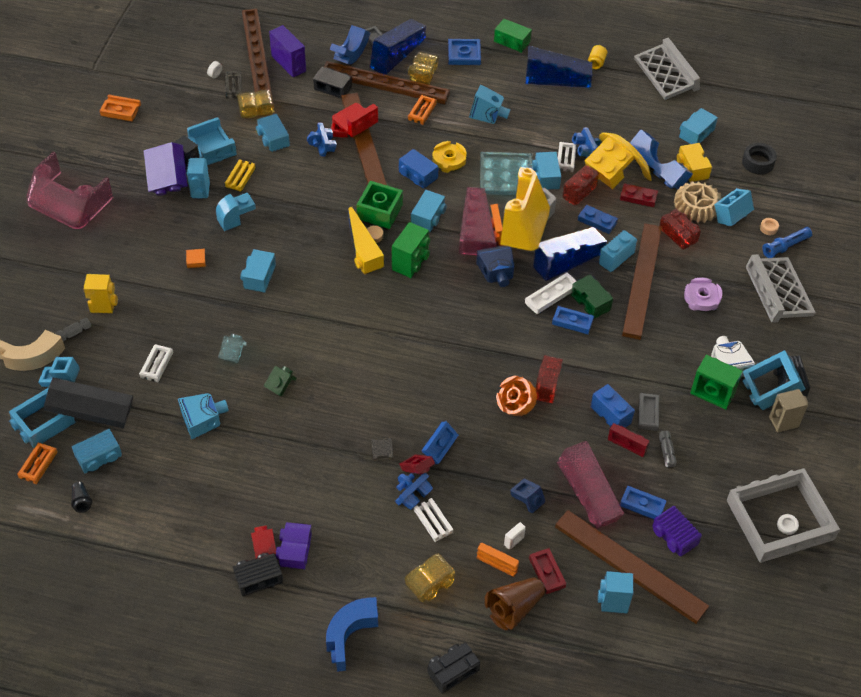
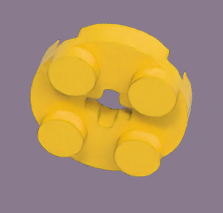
[432,141,466,173]

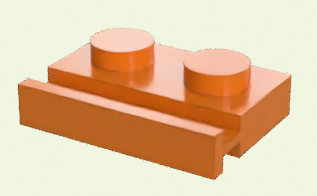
[100,95,141,121]
[490,204,504,246]

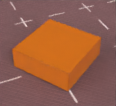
[186,249,206,268]

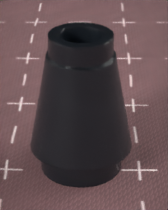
[71,482,92,513]

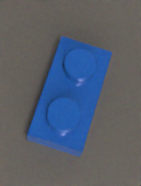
[578,205,618,234]
[552,306,594,334]
[422,421,459,465]
[620,486,666,519]

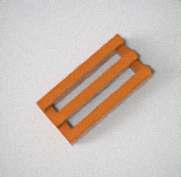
[408,95,437,125]
[17,442,58,484]
[477,543,519,577]

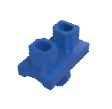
[307,123,337,156]
[572,128,602,159]
[395,473,433,510]

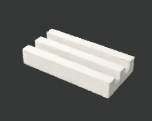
[558,142,576,172]
[139,345,173,382]
[414,498,453,542]

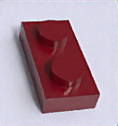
[620,183,658,208]
[607,423,649,457]
[399,454,435,475]
[529,548,566,594]

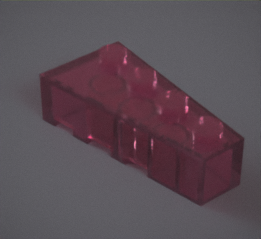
[459,187,496,255]
[557,441,624,529]

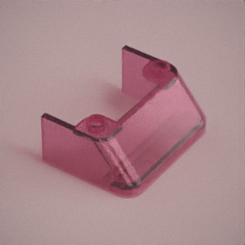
[26,152,113,229]

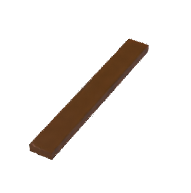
[242,9,272,100]
[324,61,450,104]
[341,93,387,185]
[622,223,662,340]
[555,510,709,624]

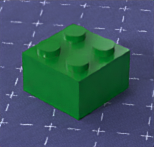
[356,181,403,229]
[392,222,430,278]
[690,354,742,410]

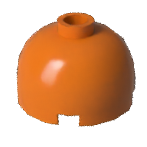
[496,376,537,416]

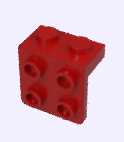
[332,103,378,137]

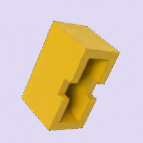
[677,143,712,182]
[84,274,118,313]

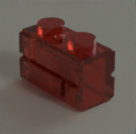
[562,165,599,205]
[659,209,701,250]

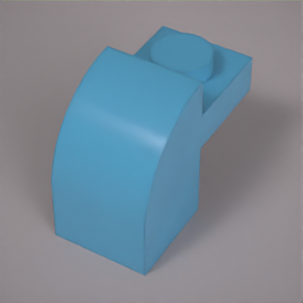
[216,192,256,231]
[38,357,80,387]

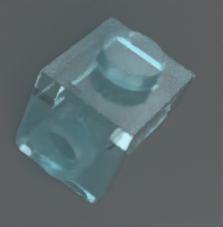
[218,334,247,363]

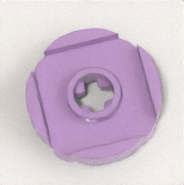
[684,278,722,311]

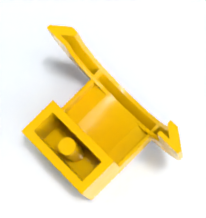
[585,133,652,189]

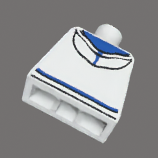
[711,336,755,377]

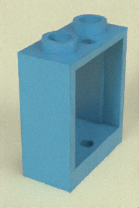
[742,350,805,410]
[9,388,76,448]

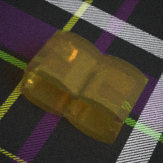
[408,51,439,84]
[237,90,274,118]
[405,553,455,602]

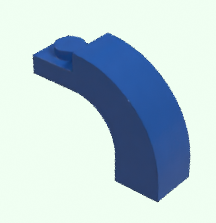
[330,25,371,64]
[326,597,378,672]

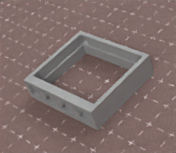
[727,468,840,563]

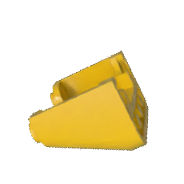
[501,167,550,251]

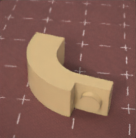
[0,330,65,371]

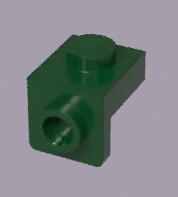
[264,366,297,396]

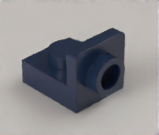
[510,479,546,513]

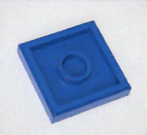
[448,39,481,65]

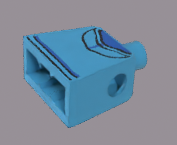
[469,85,510,124]
[178,393,229,439]

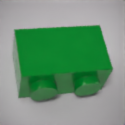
[494,19,532,53]

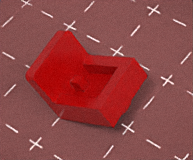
[251,525,276,558]

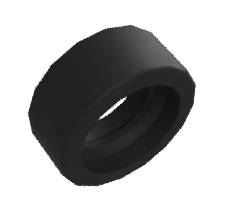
[742,143,777,175]

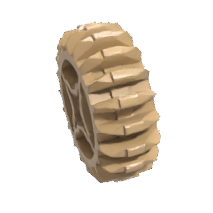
[674,181,722,223]

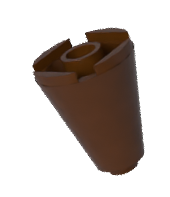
[484,577,545,630]

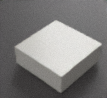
[504,522,525,550]

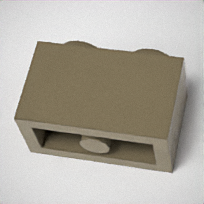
[769,389,808,432]

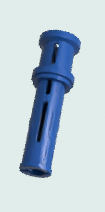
[762,227,812,258]

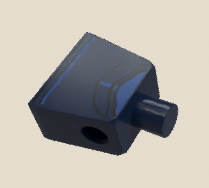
[476,246,514,287]

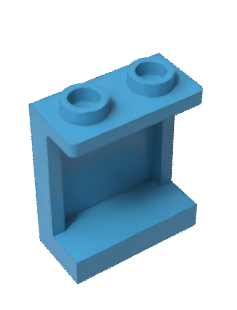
[187,117,237,165]

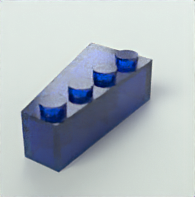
[370,19,426,75]
[525,46,592,88]
[533,227,607,281]

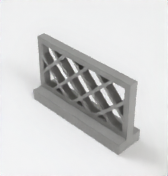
[634,37,700,100]
[746,254,816,323]

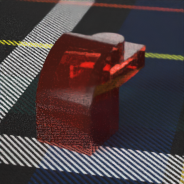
[535,355,563,403]

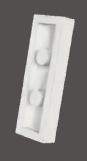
[525,273,577,314]

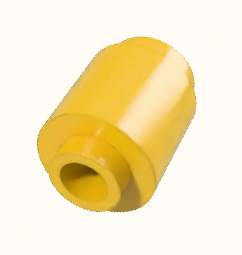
[588,45,608,69]

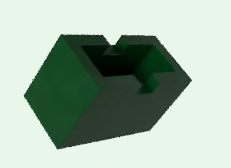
[571,275,613,320]

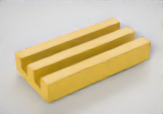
[225,159,256,191]

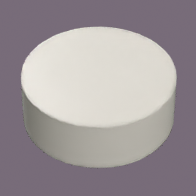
[207,61,222,78]
[777,514,799,535]

